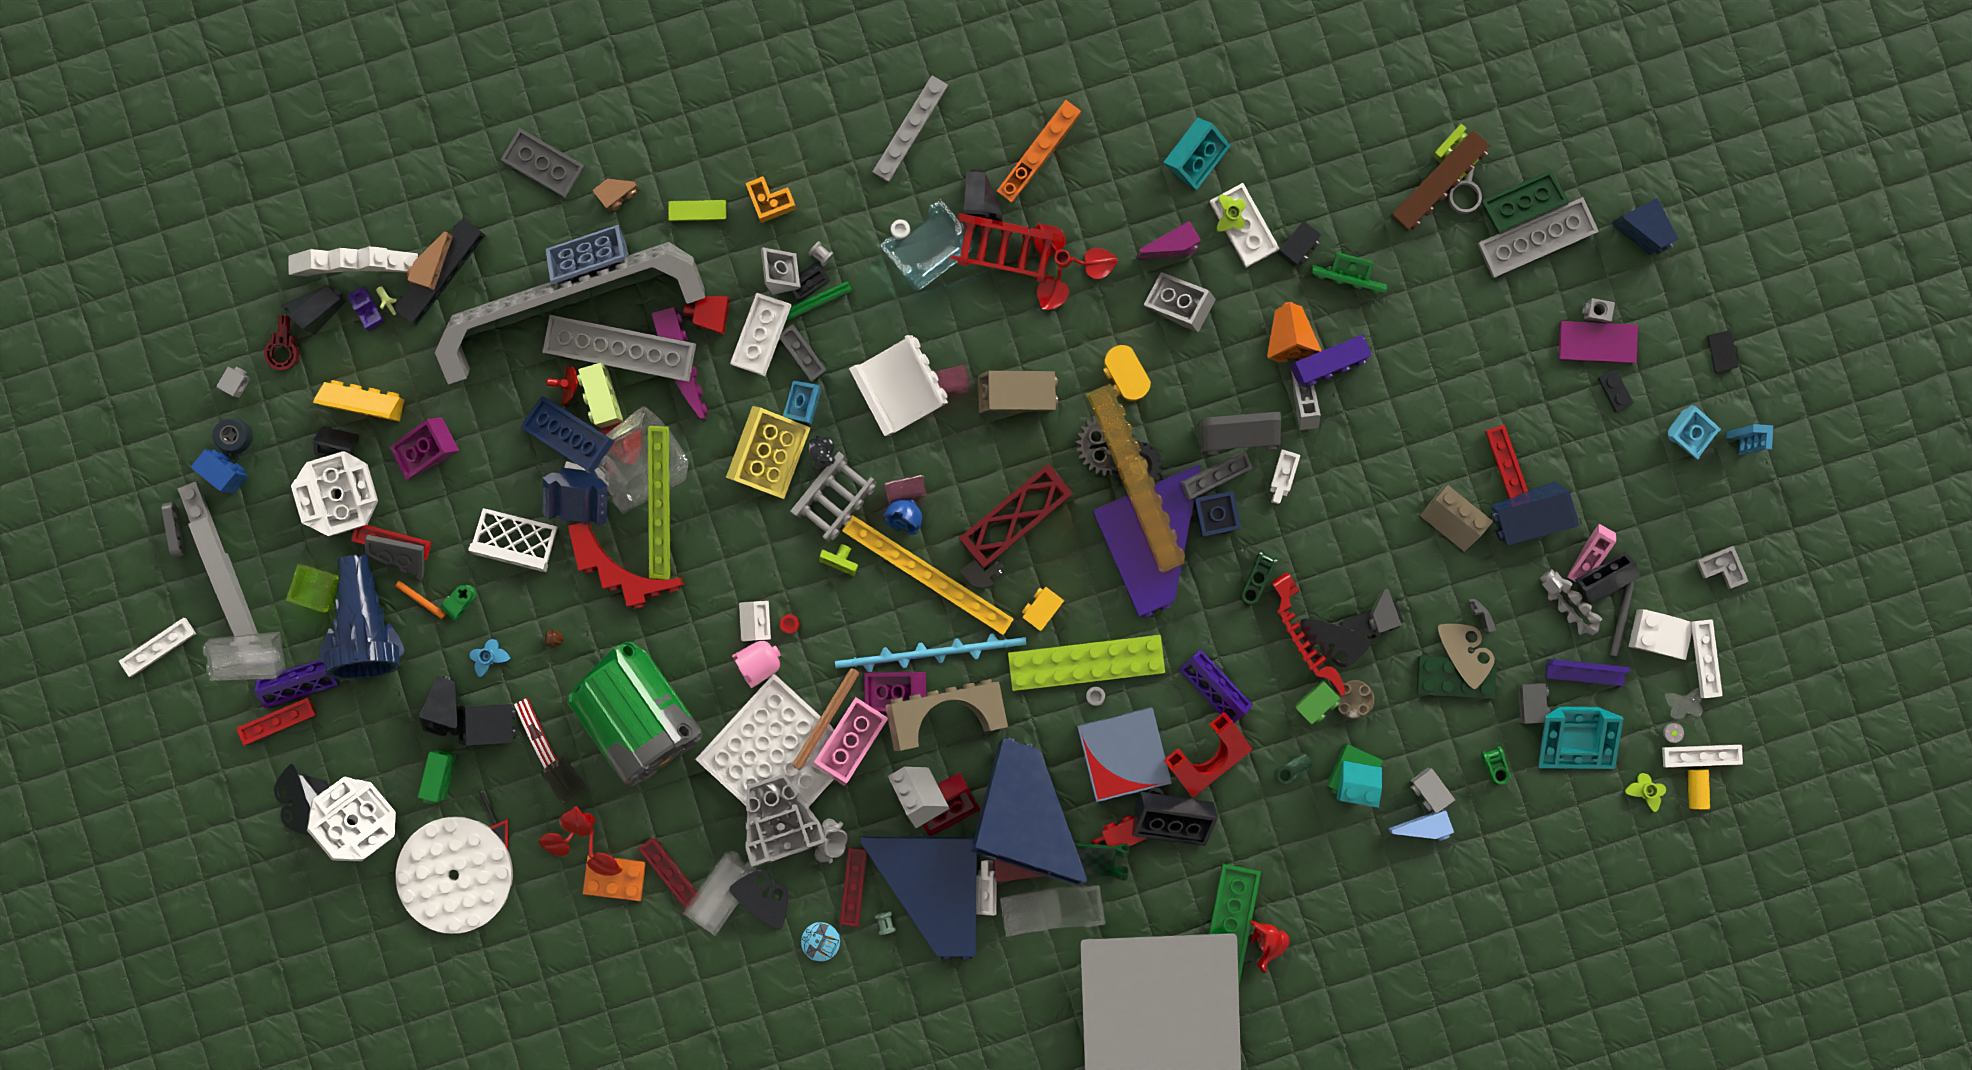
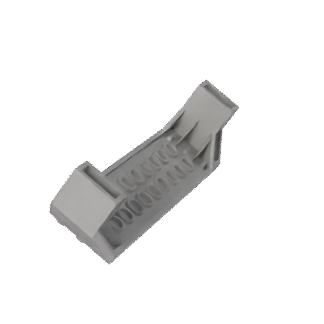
[435,242,705,384]

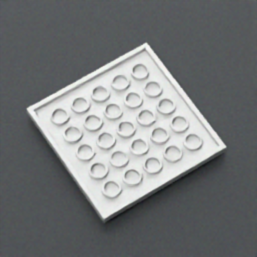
[695,674,835,807]

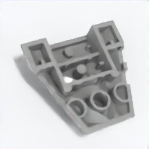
[746,774,826,867]

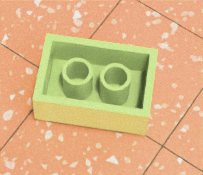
[577,363,623,428]

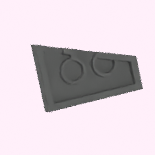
[365,535,424,581]

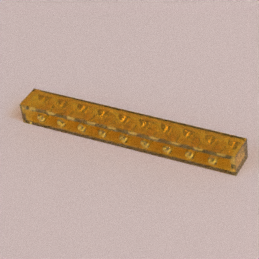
[1086,384,1185,572]

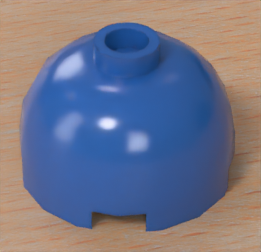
[883,499,922,535]

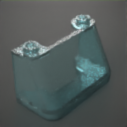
[880,199,974,290]

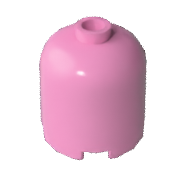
[732,641,781,688]

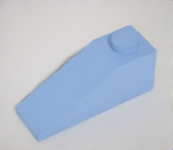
[1388,809,1454,841]

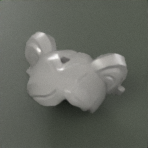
[814,819,848,864]

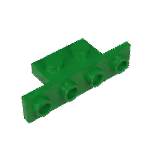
[1312,252,1387,294]

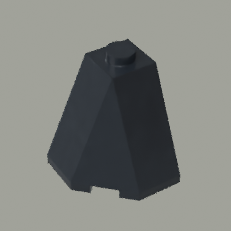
[964,169,1002,222]
[281,285,346,334]
[419,676,459,736]

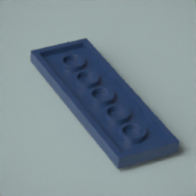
[521,396,615,474]

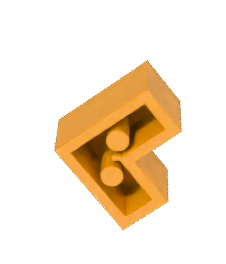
[746,177,797,223]

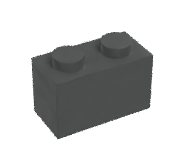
[1518,683,1550,724]

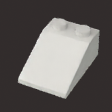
[1629,609,1692,660]

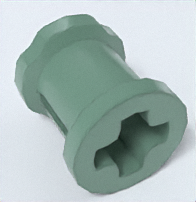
[875,911,896,935]

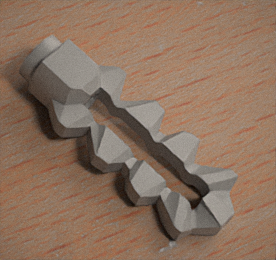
[1540,569,1602,635]

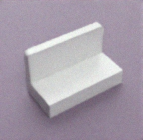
[739,601,771,641]

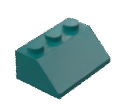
[1163,118,1231,191]

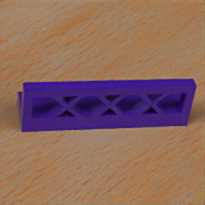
[1179,649,1252,723]
[1545,659,1630,686]
[255,660,338,708]

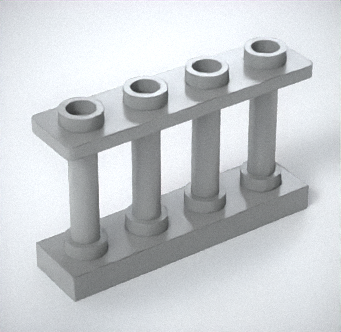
[791,452,877,542]

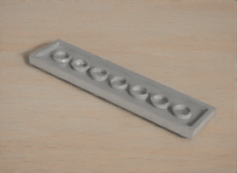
[543,315,696,382]

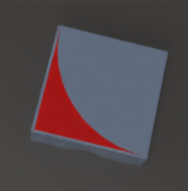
[1077,707,1172,802]

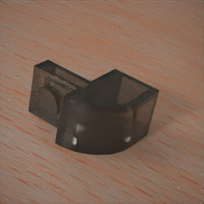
[960,559,1004,588]

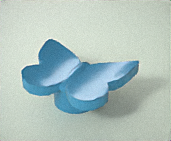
[470,639,511,678]

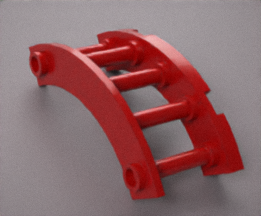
[950,213,1063,282]

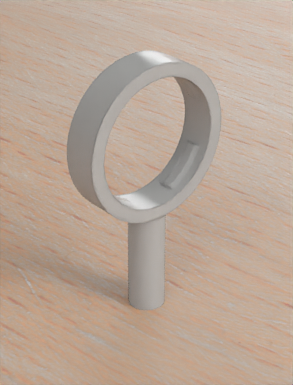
[1448,165,1482,214]

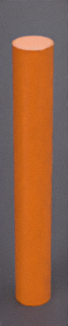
[395,581,447,620]

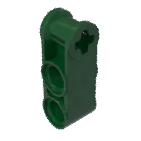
[1240,550,1278,605]

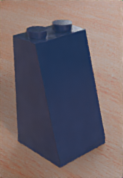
[1491,481,1579,545]

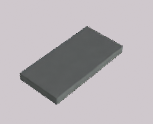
[500,128,586,200]

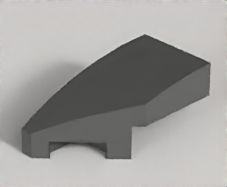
[1468,598,1496,632]

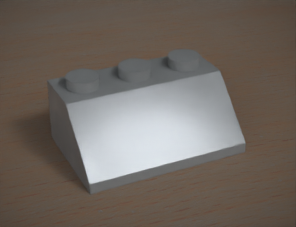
[888,766,950,828]

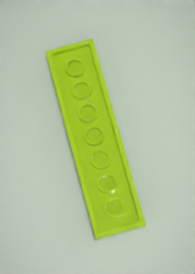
[1008,635,1165,691]

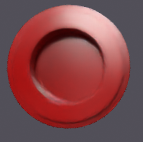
[780,615,799,634]

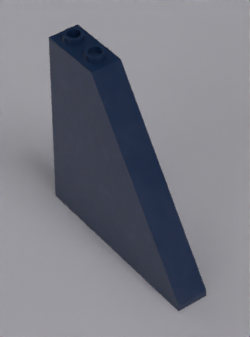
[971,738,1087,887]
[860,836,977,960]

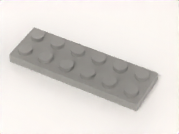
[1477,197,1599,278]

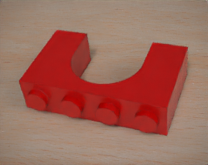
[1163,712,1253,798]

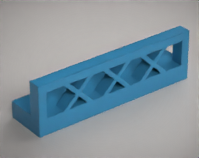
[1726,424,1773,455]

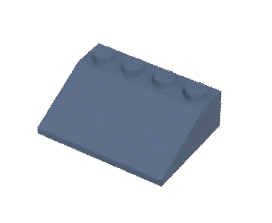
[546,225,628,284]

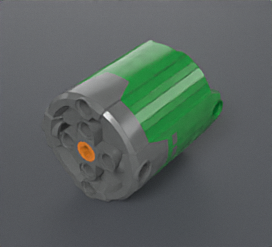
[567,641,702,786]

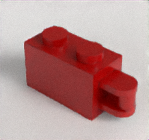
[1091,814,1147,846]

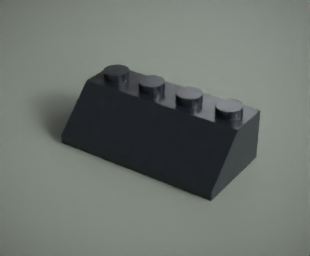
[1132,792,1218,846]

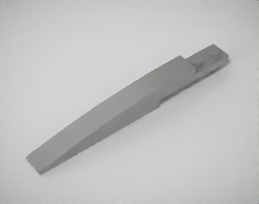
[178,481,268,667]

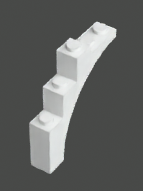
[289,246,418,277]

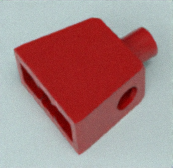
[683,296,730,335]

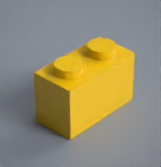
[1022,587,1064,631]

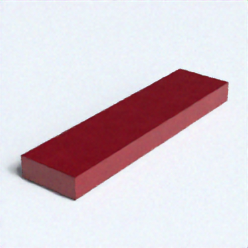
[638,836,701,909]
[839,847,867,927]

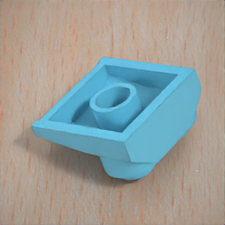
[1668,405,1721,460]

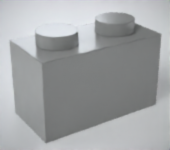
[1410,767,1455,814]

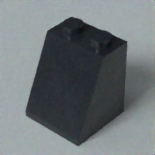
[458,704,516,746]

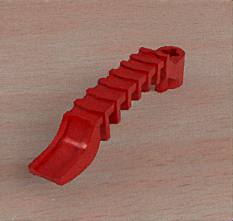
[1272,572,1345,696]

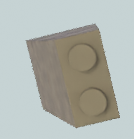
[978,371,1058,413]

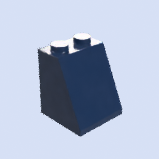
[1612,198,1678,255]

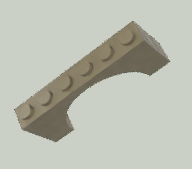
[885,679,1008,751]

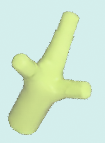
[376,286,397,315]

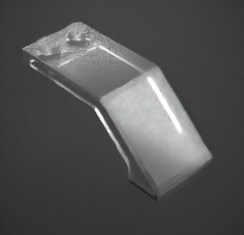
[1000,885,1105,937]

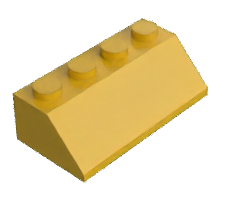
[313,380,405,422]

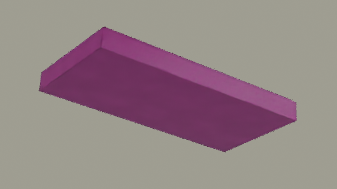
[1558,321,1638,364]

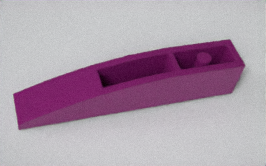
[652,307,708,420]

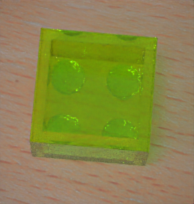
[286,564,339,612]

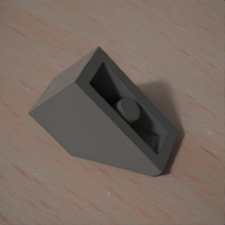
[1369,588,1401,633]

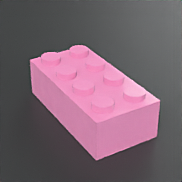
[812,697,888,786]

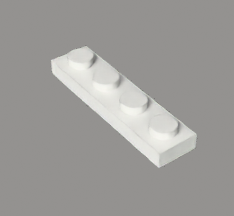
[119,618,196,677]
[1691,619,1722,698]
[1662,745,1743,767]

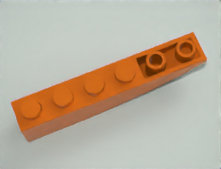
[997,100,1081,203]

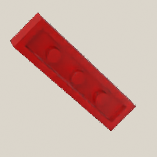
[1485,424,1528,499]
[351,525,432,560]
[236,698,317,746]

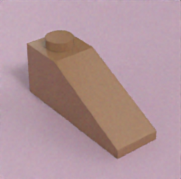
[407,232,453,290]

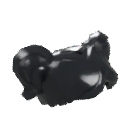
[809,436,836,472]

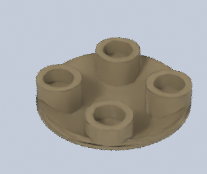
[1337,680,1374,719]

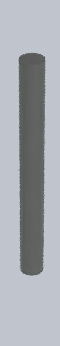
[1610,581,1635,657]

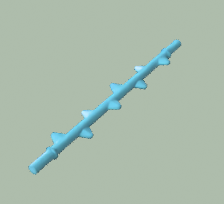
[835,634,1026,672]

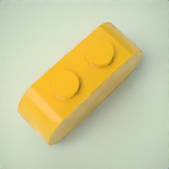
[1103,345,1151,402]

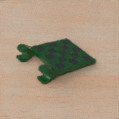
[1077,843,1129,881]

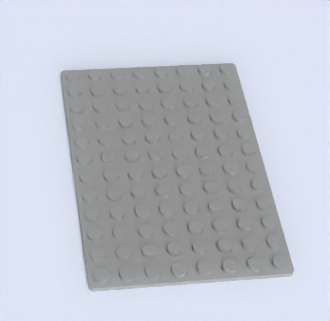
[1080,934,1241,1070]

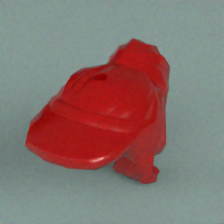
[1249,920,1290,973]

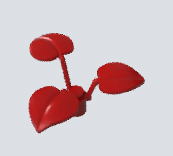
[1034,223,1118,310]
[538,806,623,876]

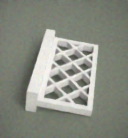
[469,508,558,573]

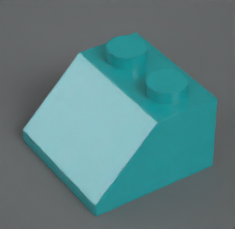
[1336,761,1382,808]

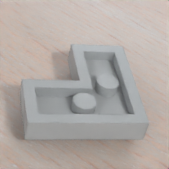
[1696,546,1748,589]

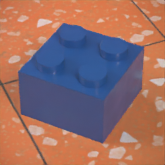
[190,449,248,494]

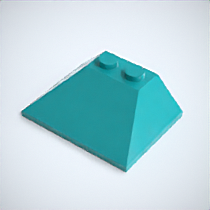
[1538,707,1624,769]

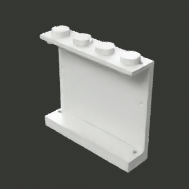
[849,335,948,436]

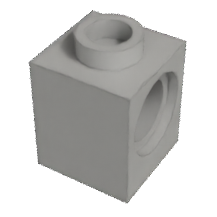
[1582,298,1615,323]
[216,366,251,398]

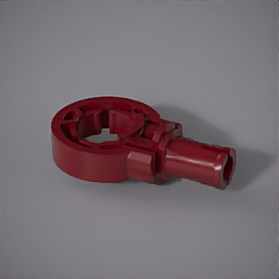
[264,315,299,370]

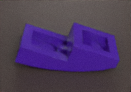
[347,286,385,331]

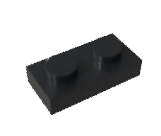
[1597,369,1634,412]

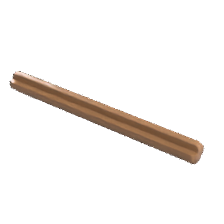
[792,668,859,770]

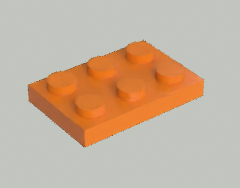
[583,855,646,901]

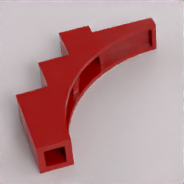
[568,522,684,609]

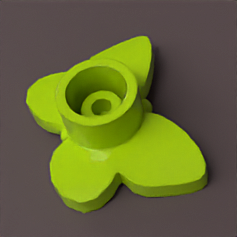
[1216,195,1246,232]
[1625,773,1666,812]

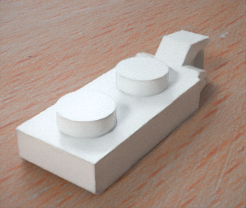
[1270,450,1300,504]
[976,860,997,915]

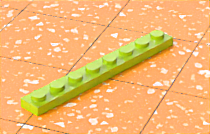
[648,426,670,580]

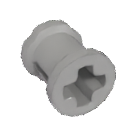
[808,241,834,267]

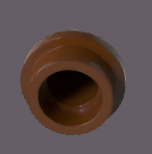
[545,629,564,648]

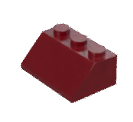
[922,772,980,837]

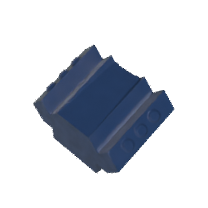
[543,467,607,526]

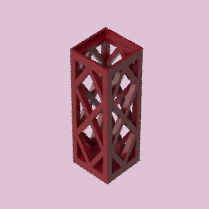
[959,464,1073,568]

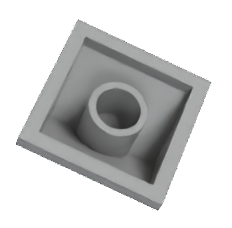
[761,248,800,295]

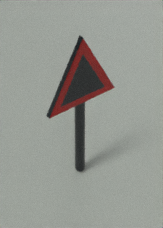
[479,791,509,850]

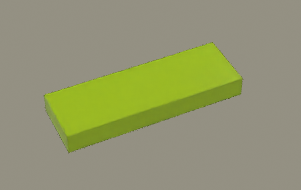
[669,200,727,221]

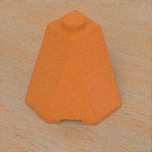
[1267,302,1321,362]

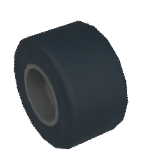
[213,418,252,453]

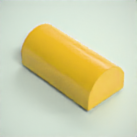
[1687,769,1710,809]

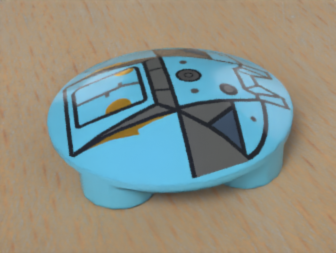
[801,922,840,961]

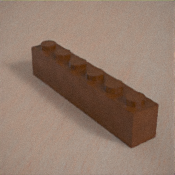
[1391,130,1490,232]

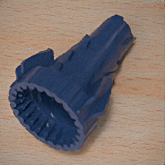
[319,554,404,679]

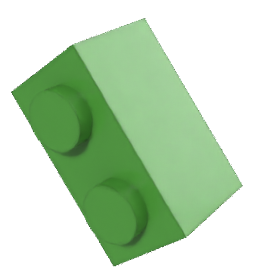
[1296,679,1340,724]

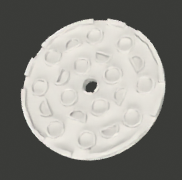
[396,816,513,934]

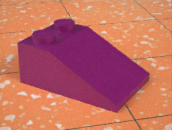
[1137,221,1201,259]
[390,417,459,480]
[865,672,926,711]

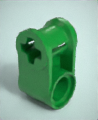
[439,585,477,621]
[1481,746,1510,784]

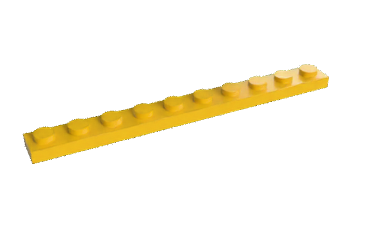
[842,515,1013,635]

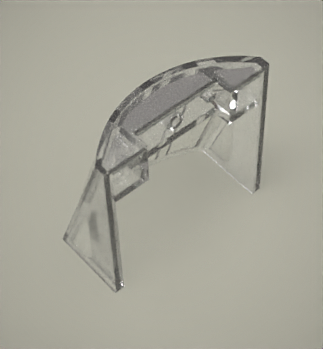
[586,406,689,514]

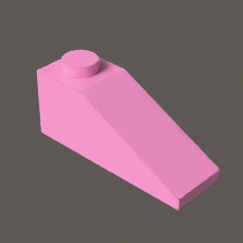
[1567,524,1616,582]

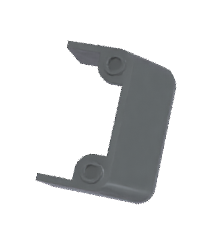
[1198,412,1281,455]

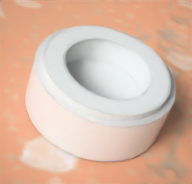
[891,220,910,240]

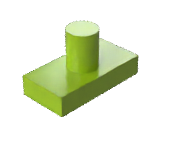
[819,544,858,576]

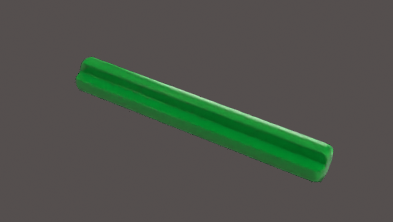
[786,282,852,321]

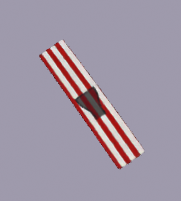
[514,698,560,772]

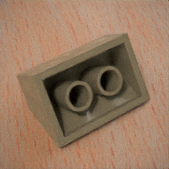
[1419,485,1493,552]

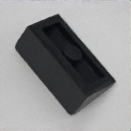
[792,262,830,302]
[1707,330,1738,373]

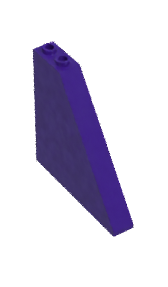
[1092,465,1200,618]

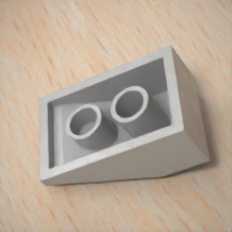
[1144,272,1216,332]

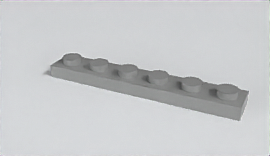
[872,75,948,183]

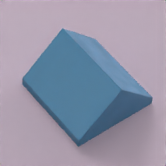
[783,380,822,425]

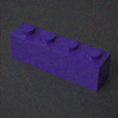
[1290,334,1372,387]

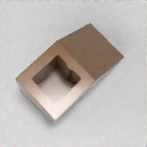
[592,179,639,212]

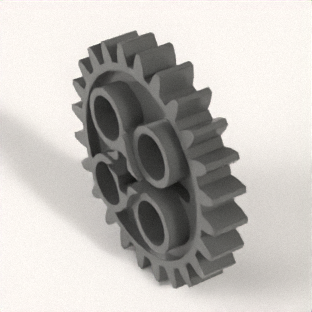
[1075,413,1137,476]

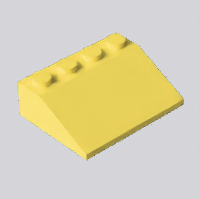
[726,406,810,499]

